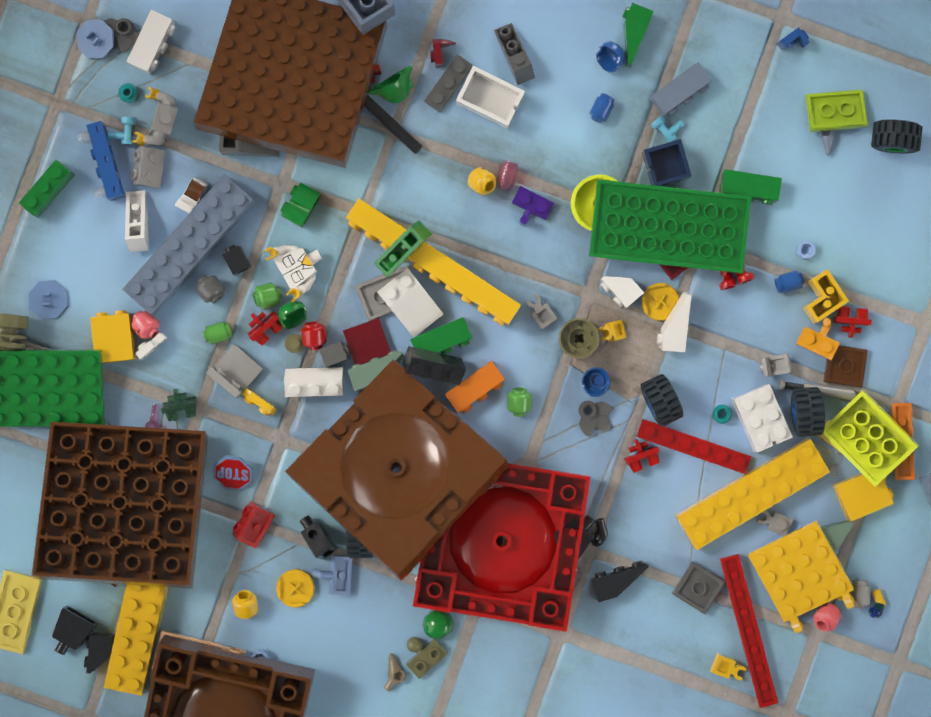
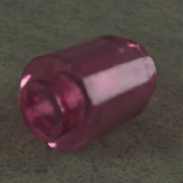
[496,160,518,190]

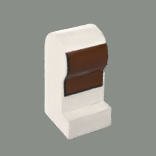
[175,177,209,213]

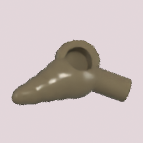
[384,653,406,692]

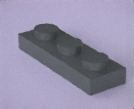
[424,54,473,113]

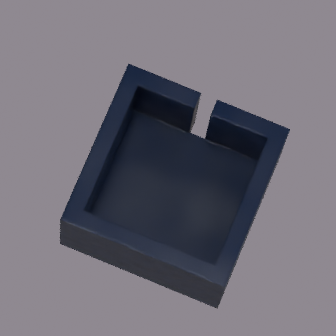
[642,139,692,186]

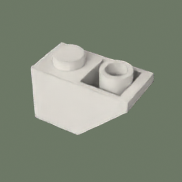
[600,276,644,308]

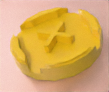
[641,283,679,321]
[276,569,315,608]

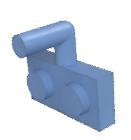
[310,555,352,595]

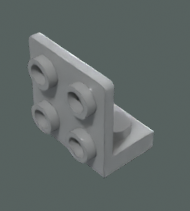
[206,345,263,398]

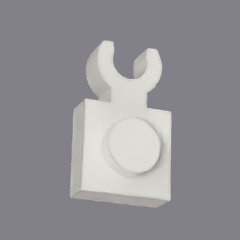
[135,332,167,360]

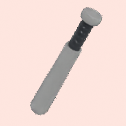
[778,379,856,401]

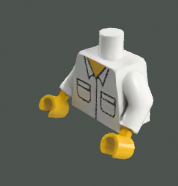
[263,245,322,302]

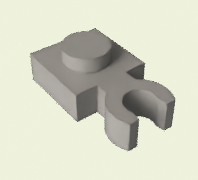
[526,294,557,329]
[756,510,793,536]

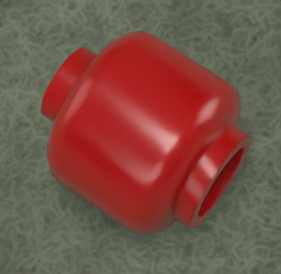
[301,321,327,351]

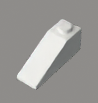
[125,190,149,252]
[657,292,691,352]

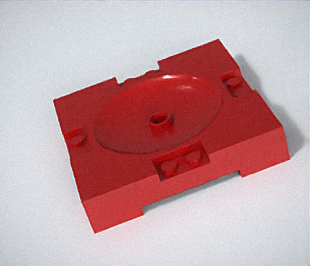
[413,463,591,632]

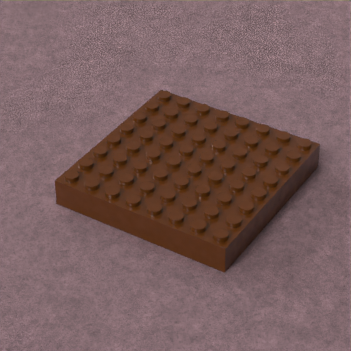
[194,0,387,168]
[32,422,208,589]

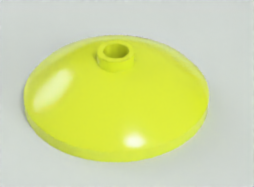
[571,174,617,231]

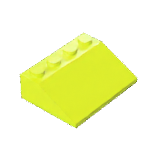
[823,390,919,487]

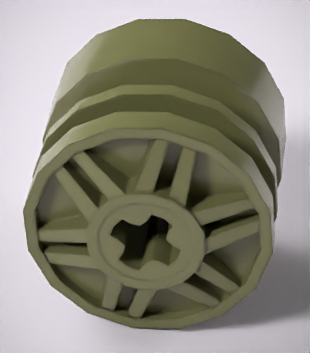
[0,313,29,351]
[559,318,599,359]

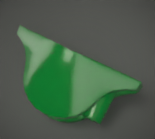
[368,65,414,103]

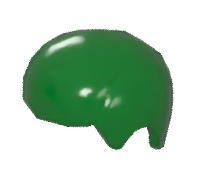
[278,301,307,329]
[422,610,454,639]

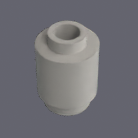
[851,580,870,609]

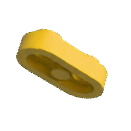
[242,388,278,417]

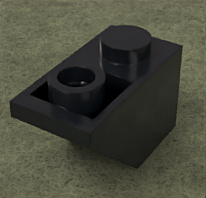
[84,632,115,674]

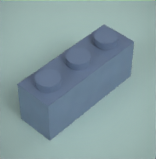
[650,62,712,117]

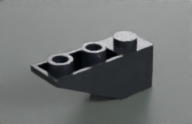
[591,561,649,602]

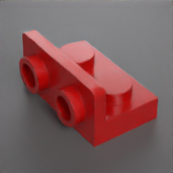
[232,501,275,549]

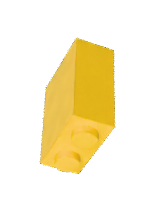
[90,310,137,363]
[833,473,894,521]

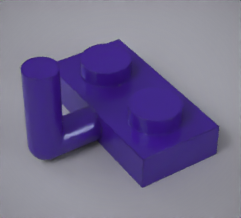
[512,186,554,226]

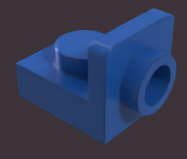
[777,27,810,49]

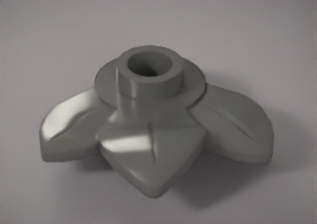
[105,18,134,52]
[578,401,613,437]

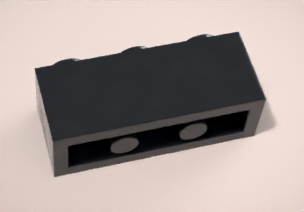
[402,346,466,385]

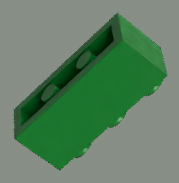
[18,159,75,218]
[719,169,782,205]
[410,317,472,354]

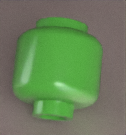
[252,282,282,310]
[507,387,532,417]

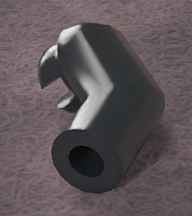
[591,518,608,547]

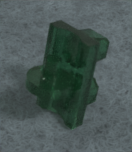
[161,388,198,422]

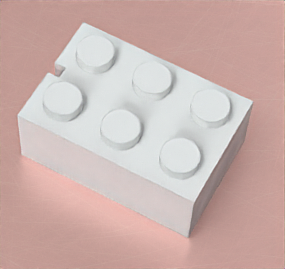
[456,66,525,129]
[731,384,792,453]

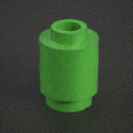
[203,322,233,345]

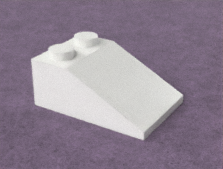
[377,268,444,338]

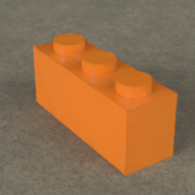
[445,361,505,414]

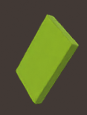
[805,90,868,132]

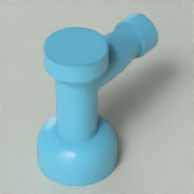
[650,115,685,143]
[108,117,137,145]

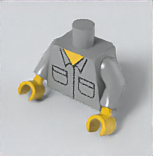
[132,87,178,146]

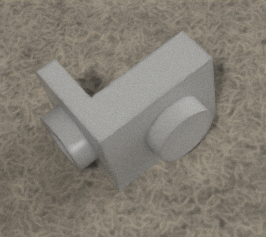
[760,353,792,377]

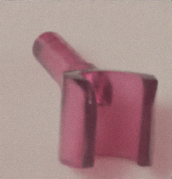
[145,404,158,428]

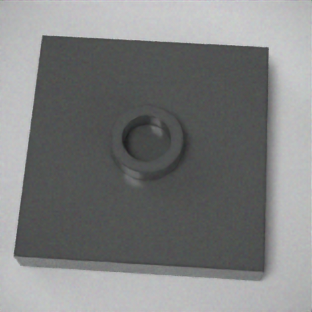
[672,561,725,614]

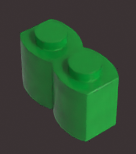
[280,182,321,228]

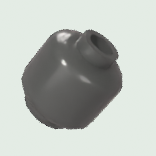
[196,275,225,304]

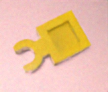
[597,319,627,342]
[710,653,747,681]

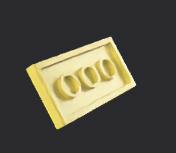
[0,570,42,654]

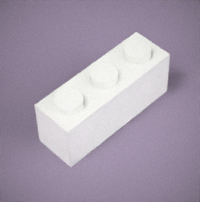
[127,10,176,75]
[284,367,344,397]

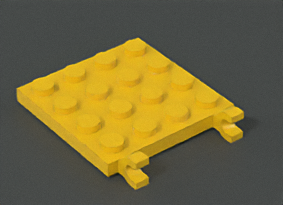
[748,520,855,633]

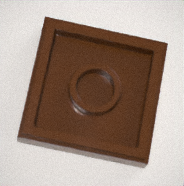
[823,345,868,388]

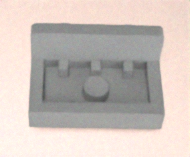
[131,146,165,189]

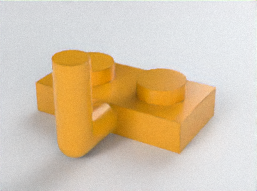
[796,318,840,361]

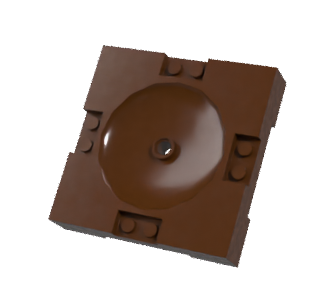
[285,359,509,582]
[144,635,315,717]

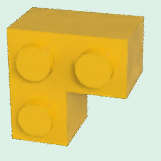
[802,269,849,324]

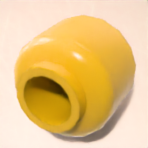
[468,167,496,196]
[232,590,259,619]

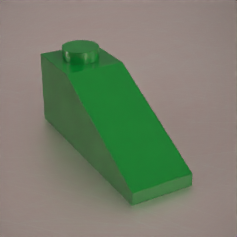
[622,2,654,68]
[374,220,433,277]

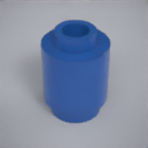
[589,93,615,123]
[774,270,805,293]

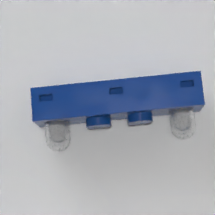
[78,121,126,201]

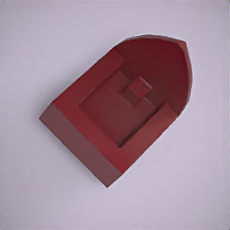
[430,39,456,68]

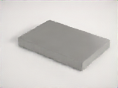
[355,265,411,321]

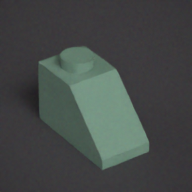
[820,520,853,550]

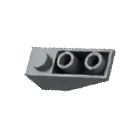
[494,23,535,85]
[219,136,280,157]

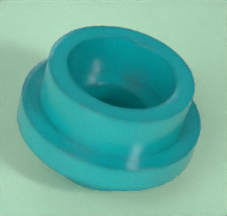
[118,83,138,103]
[712,405,732,424]

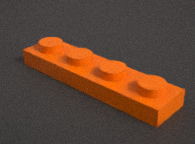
[892,403,915,480]

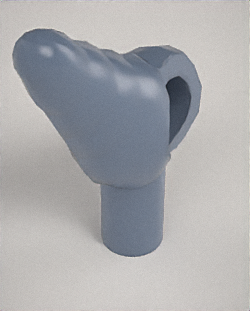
[818,130,837,156]

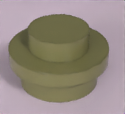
[285,334,304,353]

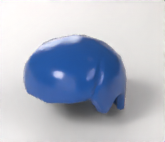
[596,41,625,72]
[582,367,611,397]

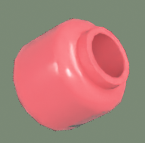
[131,311,160,339]
[813,603,842,632]

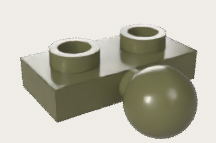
[406,637,448,679]

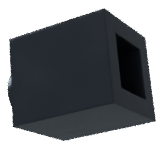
[222,245,252,276]

